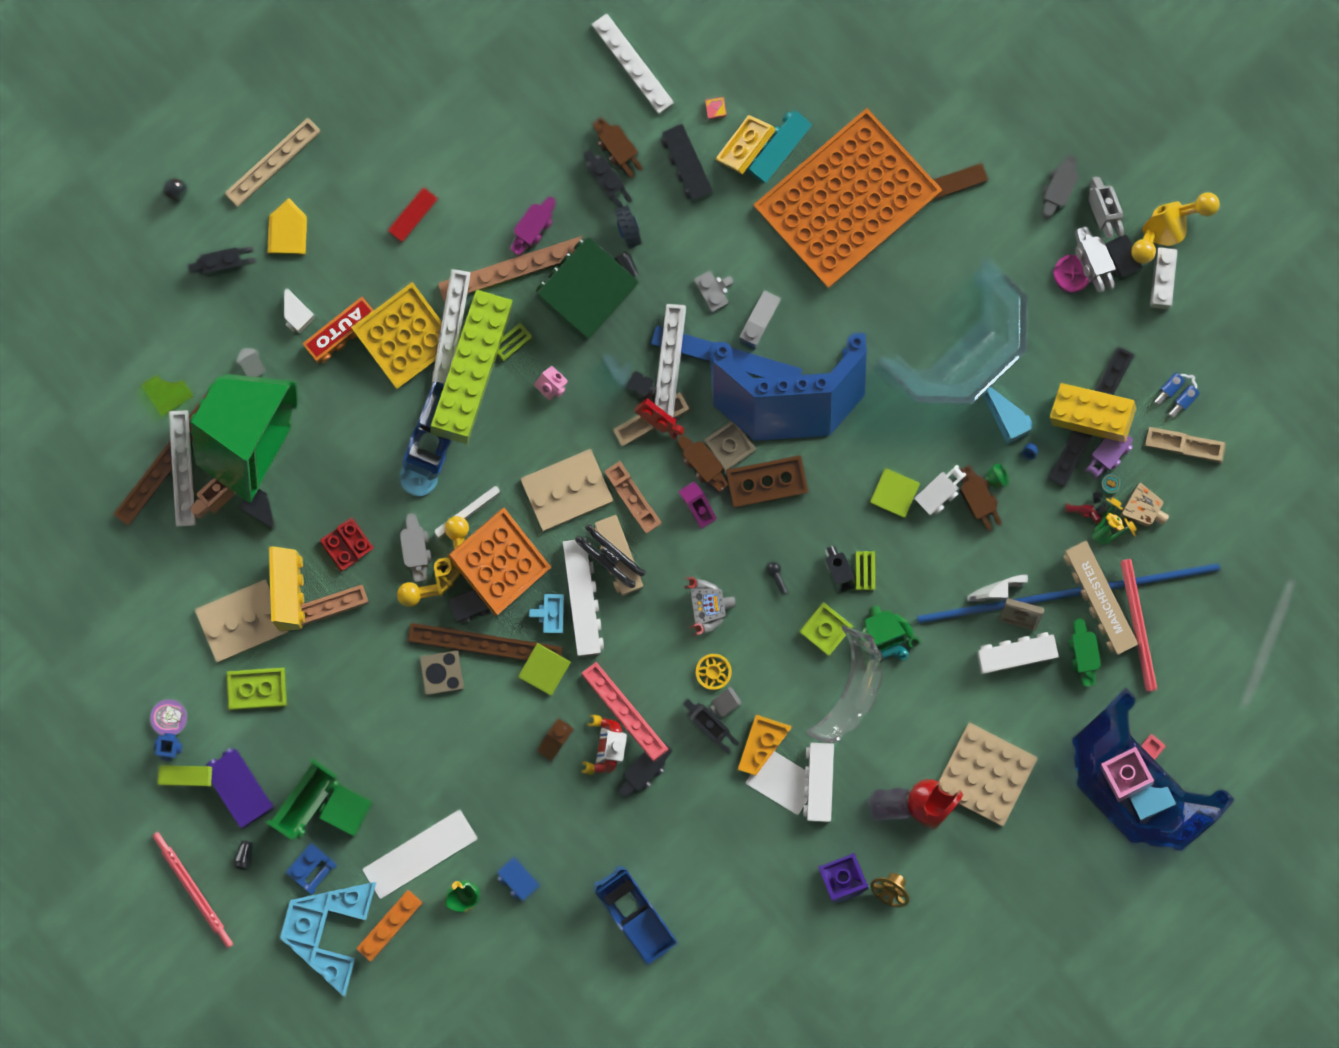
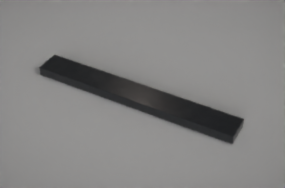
[1047,346,1135,488]

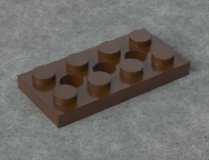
[726,455,809,508]

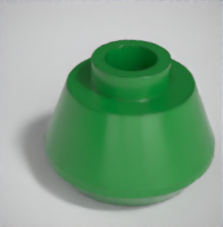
[985,463,1010,488]

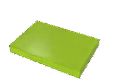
[227,668,287,710]

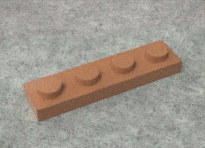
[302,584,369,626]

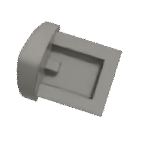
[237,348,266,377]

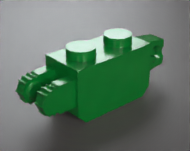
[1068,618,1101,687]

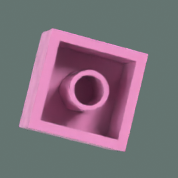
[1101,747,1154,802]

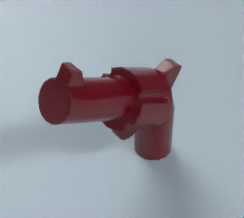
[1065,503,1102,524]

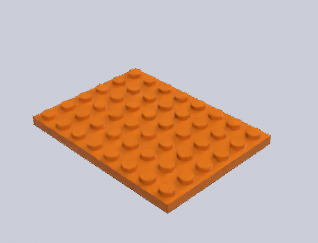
[753,108,942,289]

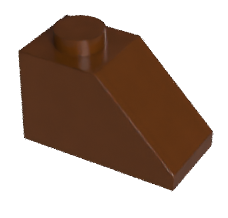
[537,718,574,762]

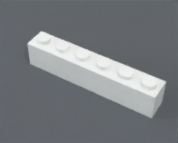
[563,538,604,657]

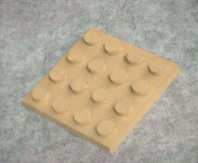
[939,722,1038,827]

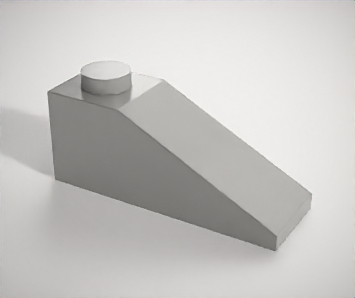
[739,290,781,349]

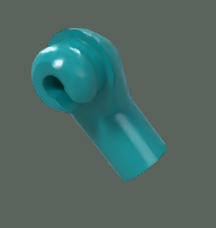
[880,645,909,660]

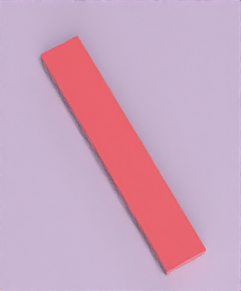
[581,662,668,762]

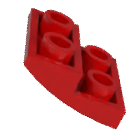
[319,518,374,572]

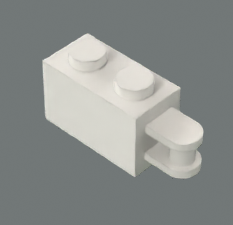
[914,465,967,515]

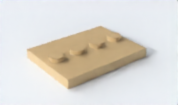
[520,449,613,532]
[195,579,289,663]

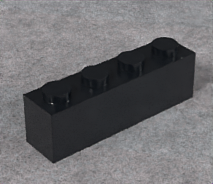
[660,124,713,204]

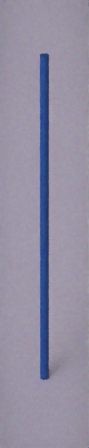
[917,563,1220,624]

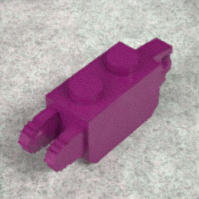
[510,196,556,256]

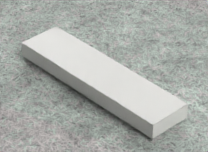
[434,486,501,539]

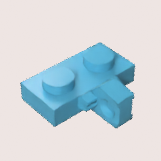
[529,594,564,634]

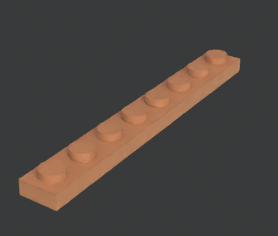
[438,236,583,302]

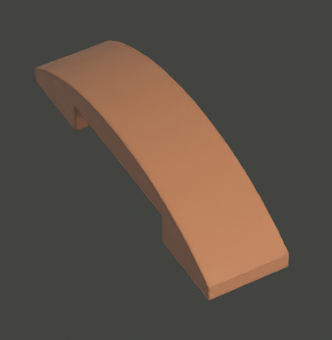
[604,461,662,534]

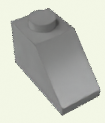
[710,687,742,718]

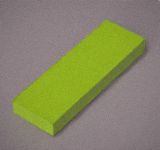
[158,765,212,786]

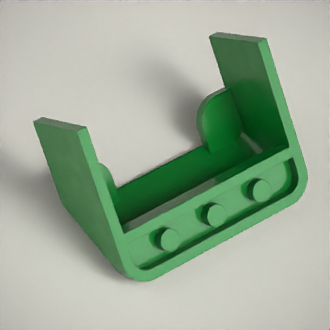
[266,758,340,841]

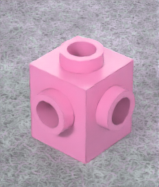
[534,366,569,401]

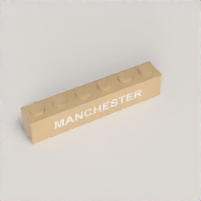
[1063,541,1138,655]

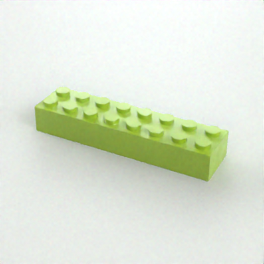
[431,289,513,445]

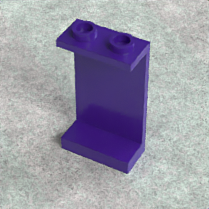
[205,748,275,829]

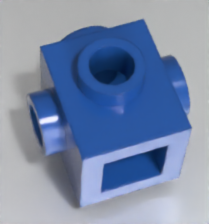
[153,733,183,761]

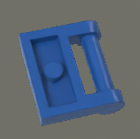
[286,843,337,895]

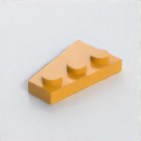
[738,715,793,776]

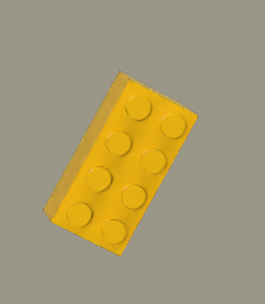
[1050,383,1136,443]

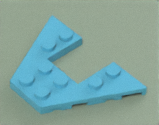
[280,882,376,996]

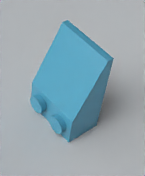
[982,386,1033,444]

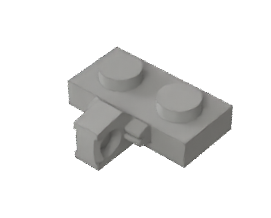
[694,270,734,313]

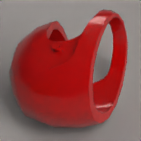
[907,779,964,830]

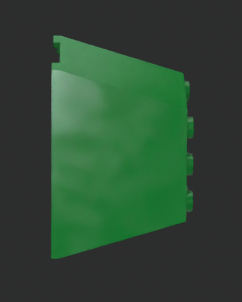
[190,374,299,503]

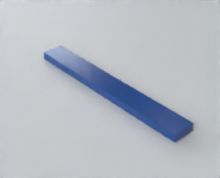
[651,326,802,378]

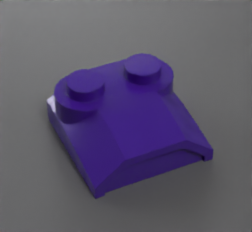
[818,852,869,903]

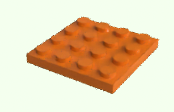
[447,508,551,616]

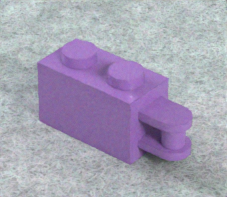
[1086,436,1133,479]

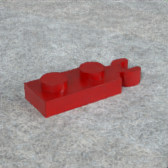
[634,398,685,440]

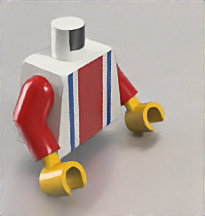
[581,715,627,775]

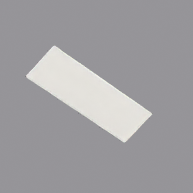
[362,809,478,899]

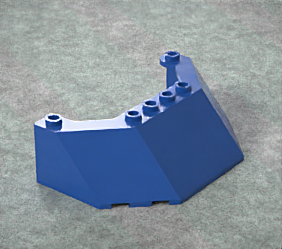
[709,333,867,441]

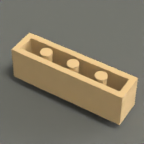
[595,515,644,596]

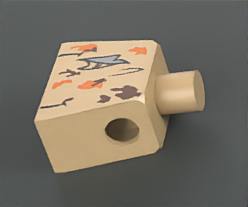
[1120,483,1169,527]

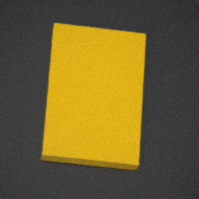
[715,115,776,174]

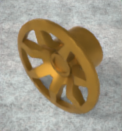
[870,873,910,908]

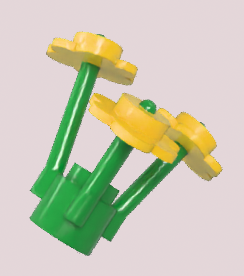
[1092,497,1137,546]

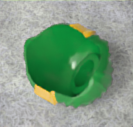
[444,880,480,913]

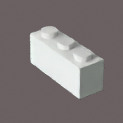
[1150,247,1177,310]

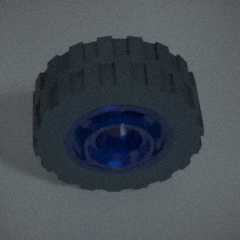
[614,205,642,250]

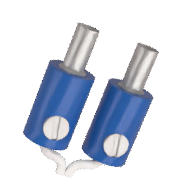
[1154,372,1200,418]

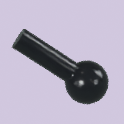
[766,561,789,596]

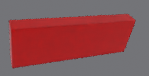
[388,187,438,243]

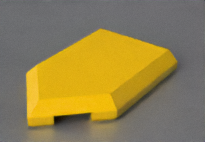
[267,198,307,255]

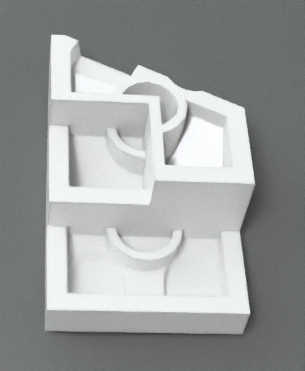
[967,575,1028,601]

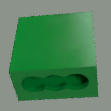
[319,784,374,837]

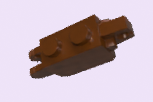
[677,435,728,493]

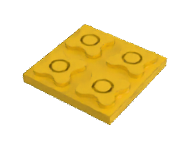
[351,282,442,389]

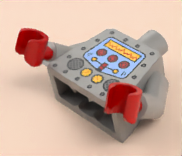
[684,577,736,637]

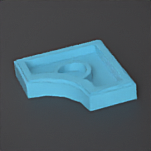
[1129,786,1176,821]

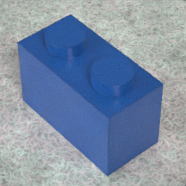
[497,857,540,902]

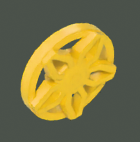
[696,654,732,690]

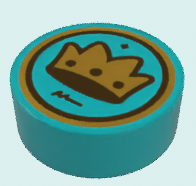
[1101,474,1121,494]

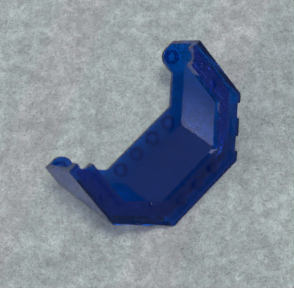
[1072,687,1235,851]

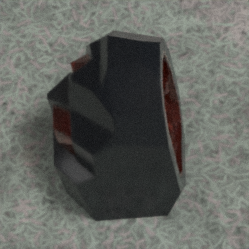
[162,178,187,202]

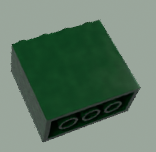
[535,236,639,342]

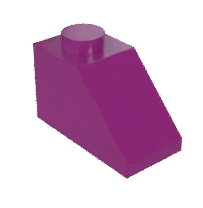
[678,482,717,529]

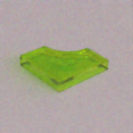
[141,374,194,417]

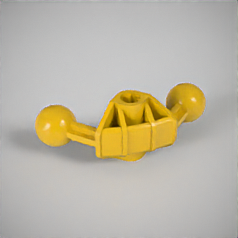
[1131,192,1220,264]
[397,516,469,607]

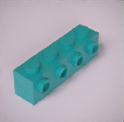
[746,110,813,184]

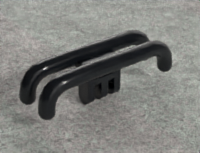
[575,524,646,588]

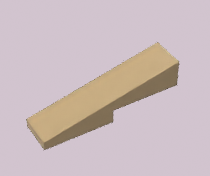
[613,392,692,446]
[1145,427,1226,464]

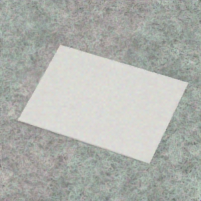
[746,751,808,815]

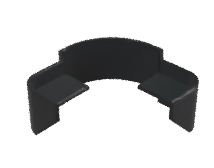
[1092,491,1107,514]

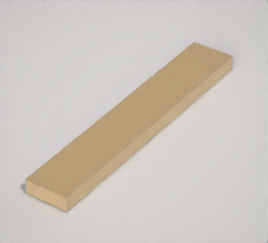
[224,118,321,208]

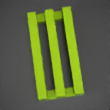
[497,323,533,362]
[856,551,875,590]

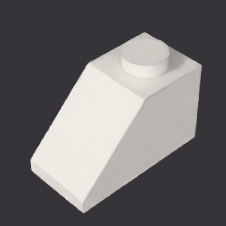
[284,288,315,334]

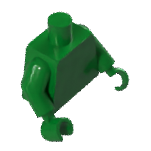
[860,605,920,668]

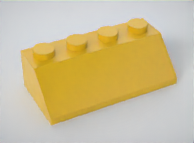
[269,546,305,631]

